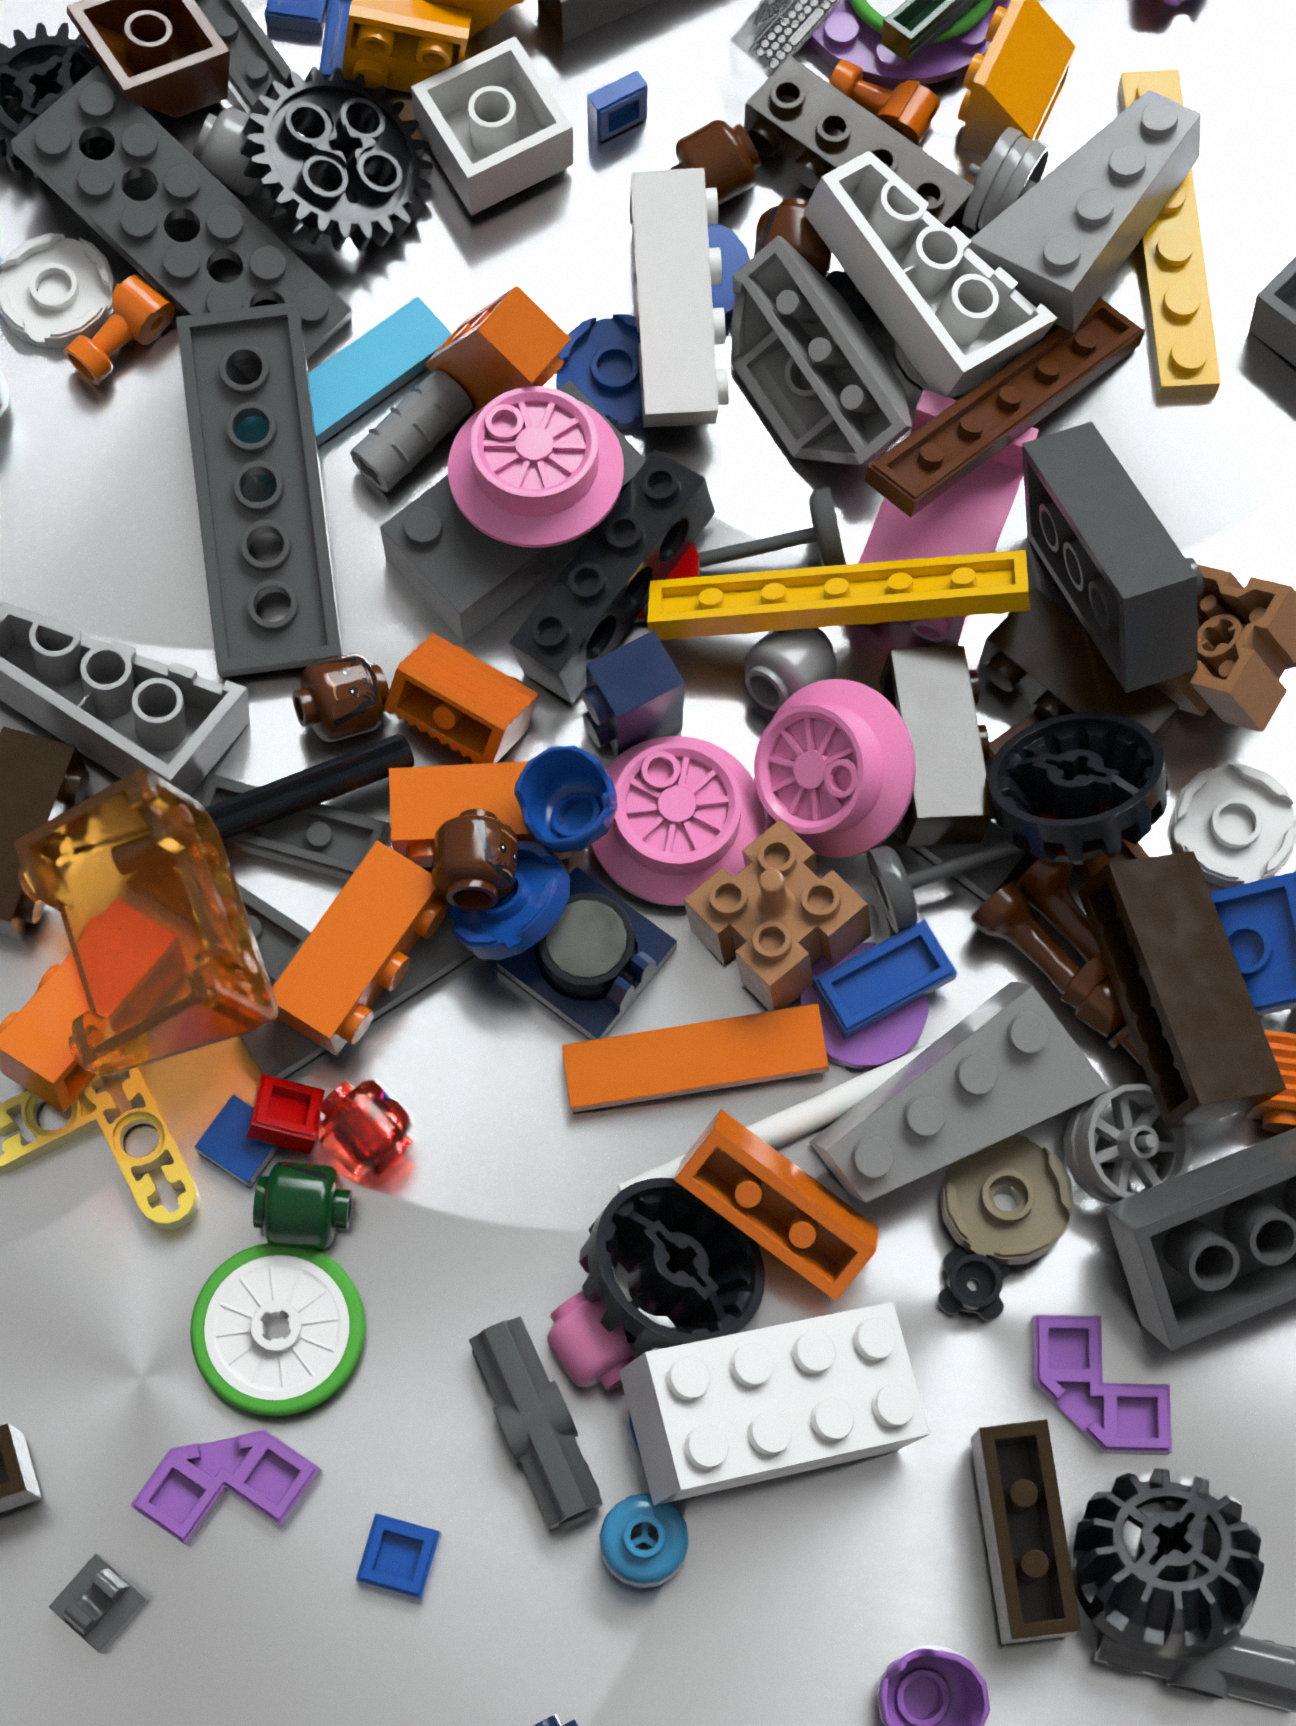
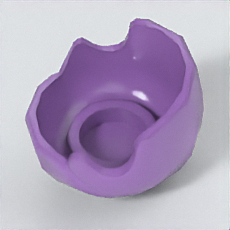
[877,1645,990,1726]

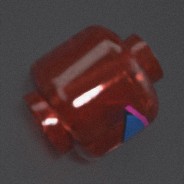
[317,1079,415,1178]

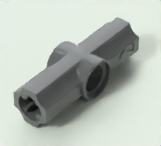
[469,1316,603,1529]
[1094,1628,1296,1713]

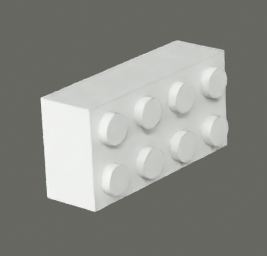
[619,1302,931,1506]

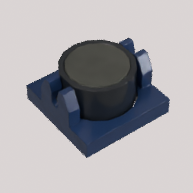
[497,866,677,1040]

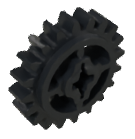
[0,22,110,178]

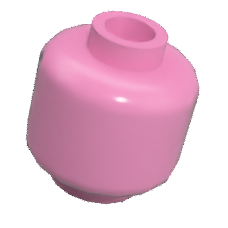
[547,1291,639,1391]

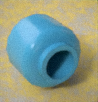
[599,1493,689,1588]

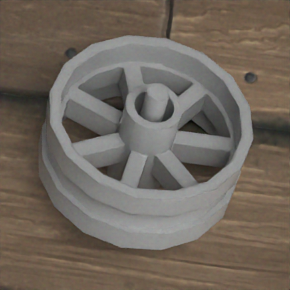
[962,126,1051,232]
[1063,1083,1192,1204]

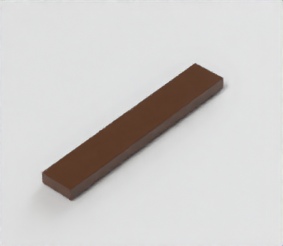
[864,297,1145,518]

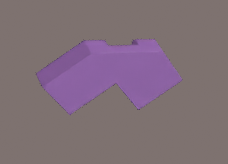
[1032,1314,1172,1455]
[130,1430,322,1546]

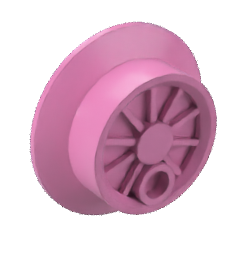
[448,386,624,548]
[754,679,916,858]
[591,736,765,906]

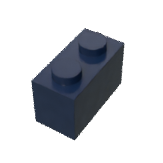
[581,630,685,758]

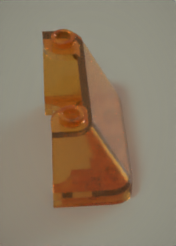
[14,766,278,1077]

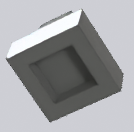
[49,1553,150,1654]

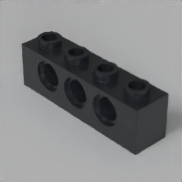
[509,450,716,704]

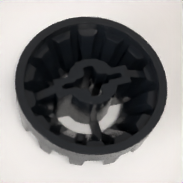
[988,712,1168,865]
[579,1178,765,1355]
[1070,1468,1264,1659]

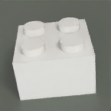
[411,36,574,216]

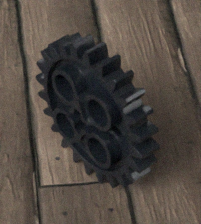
[240,66,433,252]

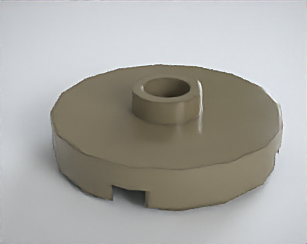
[940,1134,1074,1266]

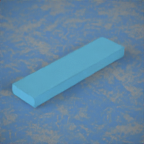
[236,295,452,484]

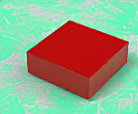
[246,1074,325,1154]

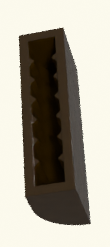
[1078,851,1286,1129]

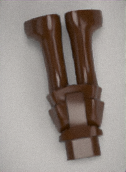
[971,858,1142,1065]

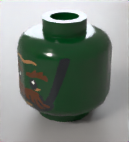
[253,1161,352,1250]

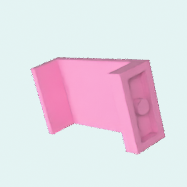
[857,389,1039,644]

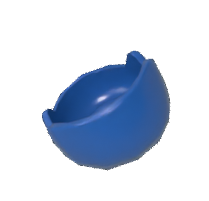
[514,745,618,853]

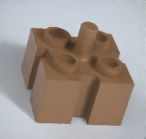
[1153,564,1296,733]
[684,819,871,1011]

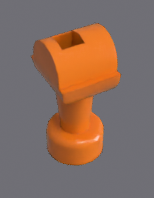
[828,59,941,146]
[63,274,175,385]

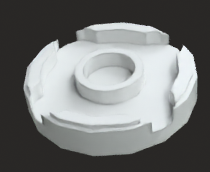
[0,233,116,348]
[1170,763,1296,888]

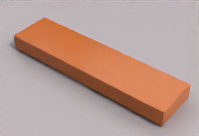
[562,1004,829,1112]

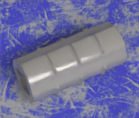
[350,369,473,492]

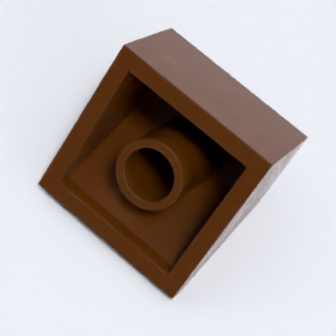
[66,0,230,118]

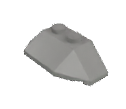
[731,235,912,466]

